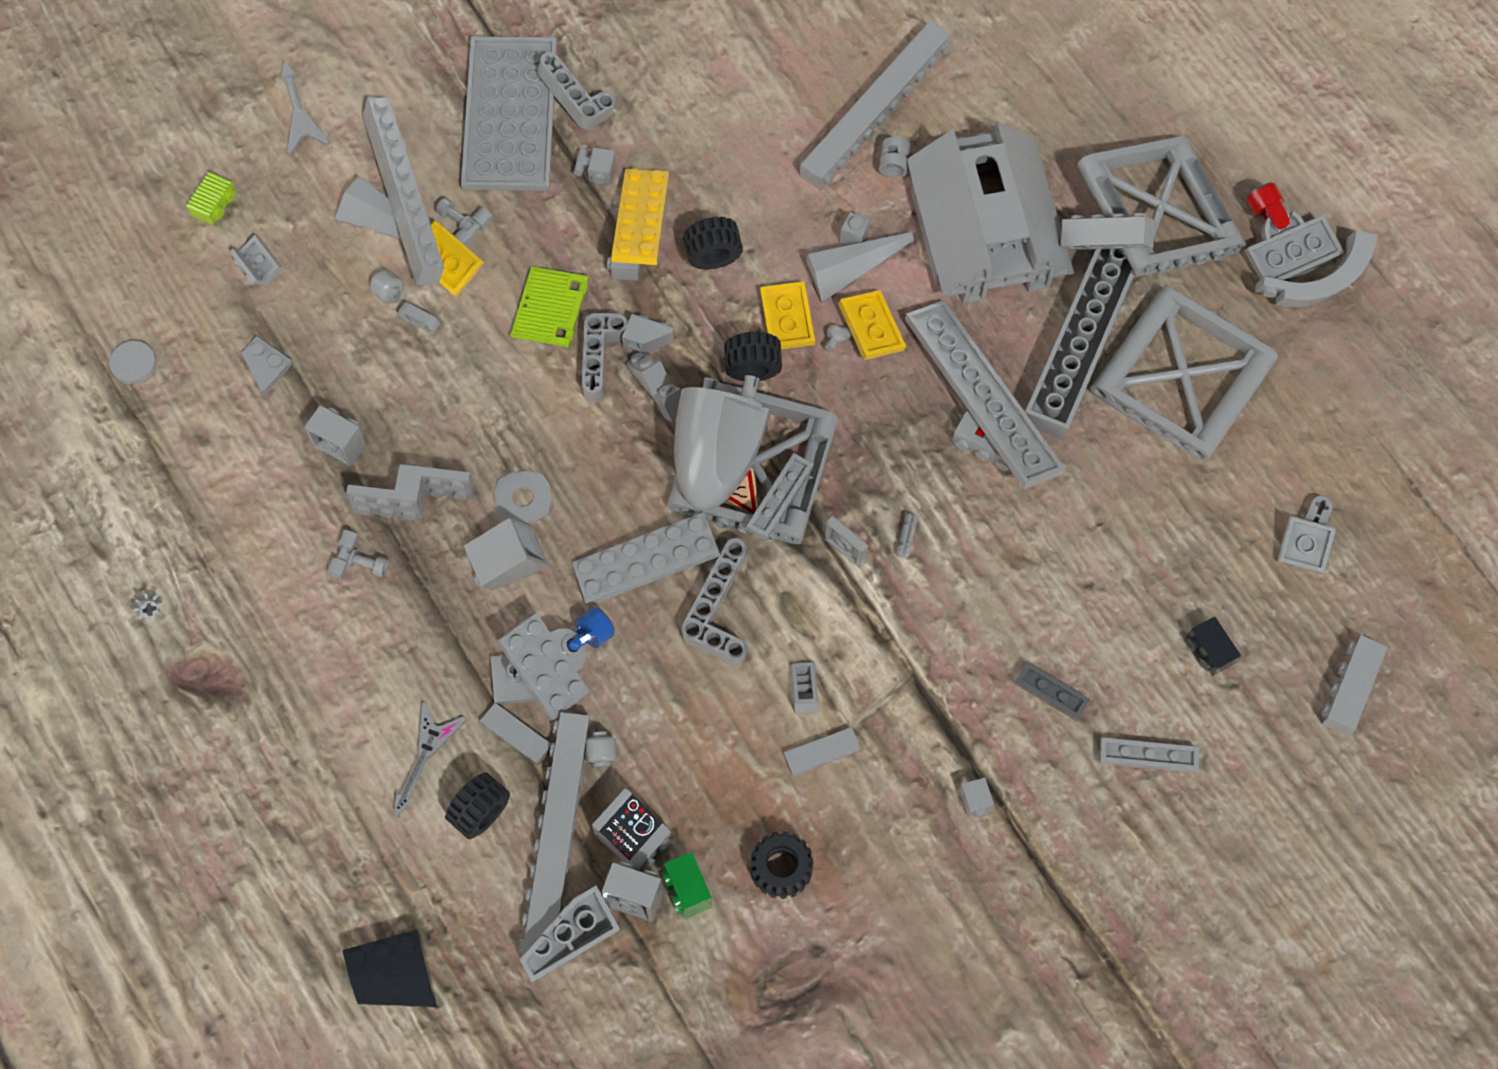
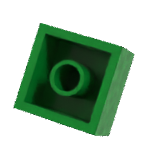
[662,852,712,920]

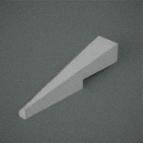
[335,177,402,240]
[807,232,914,304]

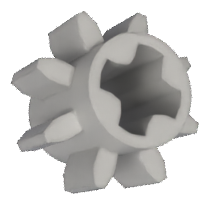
[130,589,163,621]

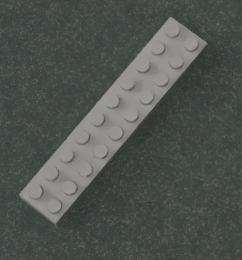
[905,300,1065,489]

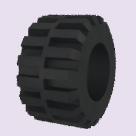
[683,216,743,270]
[724,332,782,381]
[445,772,510,839]
[751,831,814,899]

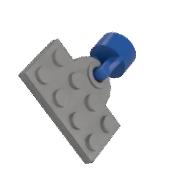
[496,607,615,720]

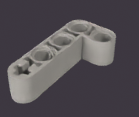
[538,52,616,129]
[582,313,628,403]

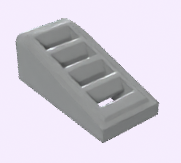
[791,662,819,714]

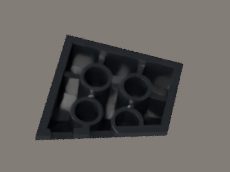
[342,929,438,1008]

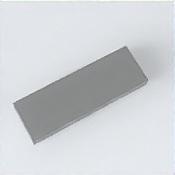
[480,703,551,766]
[784,727,861,777]

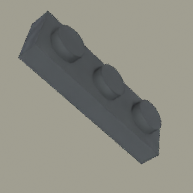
[1014,662,1090,721]

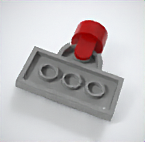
[1245,182,1344,281]

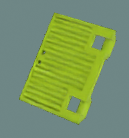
[510,266,589,348]

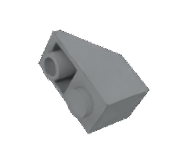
[622,314,675,353]

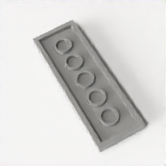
[572,512,720,606]

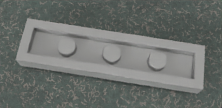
[746,453,814,541]
[1099,738,1199,773]

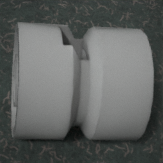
[879,137,911,178]

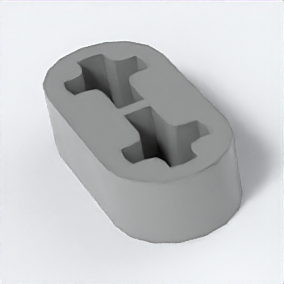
[398,302,440,334]
[1304,496,1333,525]

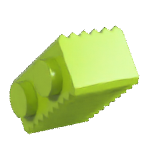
[186,172,236,226]

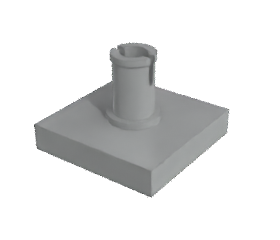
[491,655,537,705]

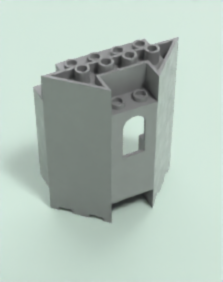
[907,121,1074,304]

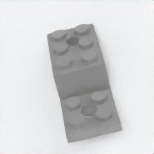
[346,464,475,521]

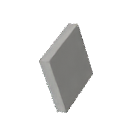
[825,516,868,568]
[1277,516,1337,574]

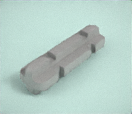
[897,513,918,558]

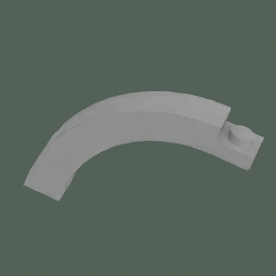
[1255,230,1377,307]

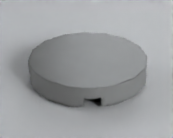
[109,341,156,385]

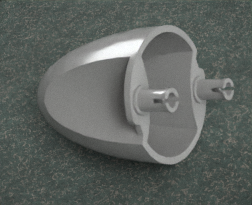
[674,375,771,510]

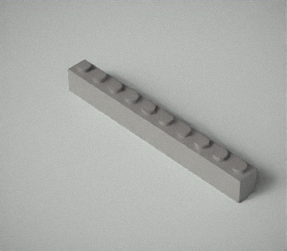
[800,20,951,190]
[362,97,444,286]
[519,712,591,955]

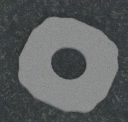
[494,470,552,524]

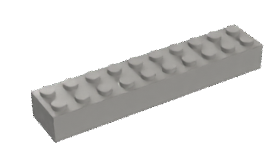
[1025,249,1135,440]

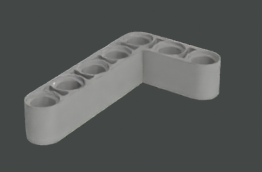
[682,538,746,666]

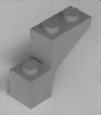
[625,352,681,423]

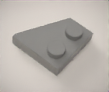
[242,336,293,396]

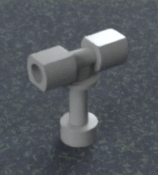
[436,198,493,247]
[327,530,389,580]

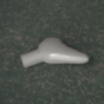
[825,324,853,352]

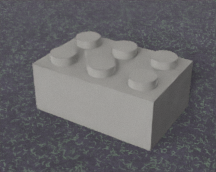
[602,861,663,923]

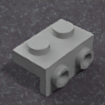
[230,235,283,287]

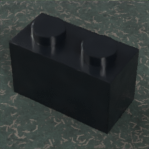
[1186,616,1241,676]

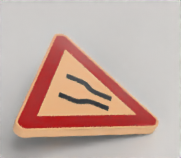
[727,467,759,515]

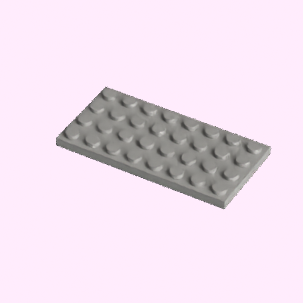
[461,36,557,191]

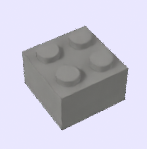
[304,405,366,467]

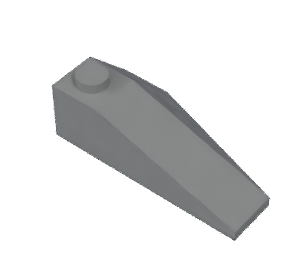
[519,885,620,982]

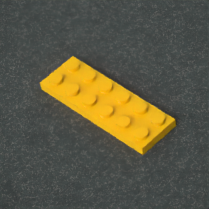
[612,169,669,265]

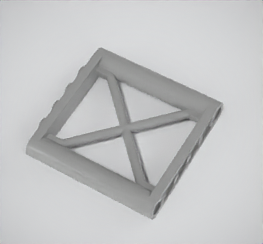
[1077,136,1246,276]
[1090,286,1278,462]
[667,382,838,544]

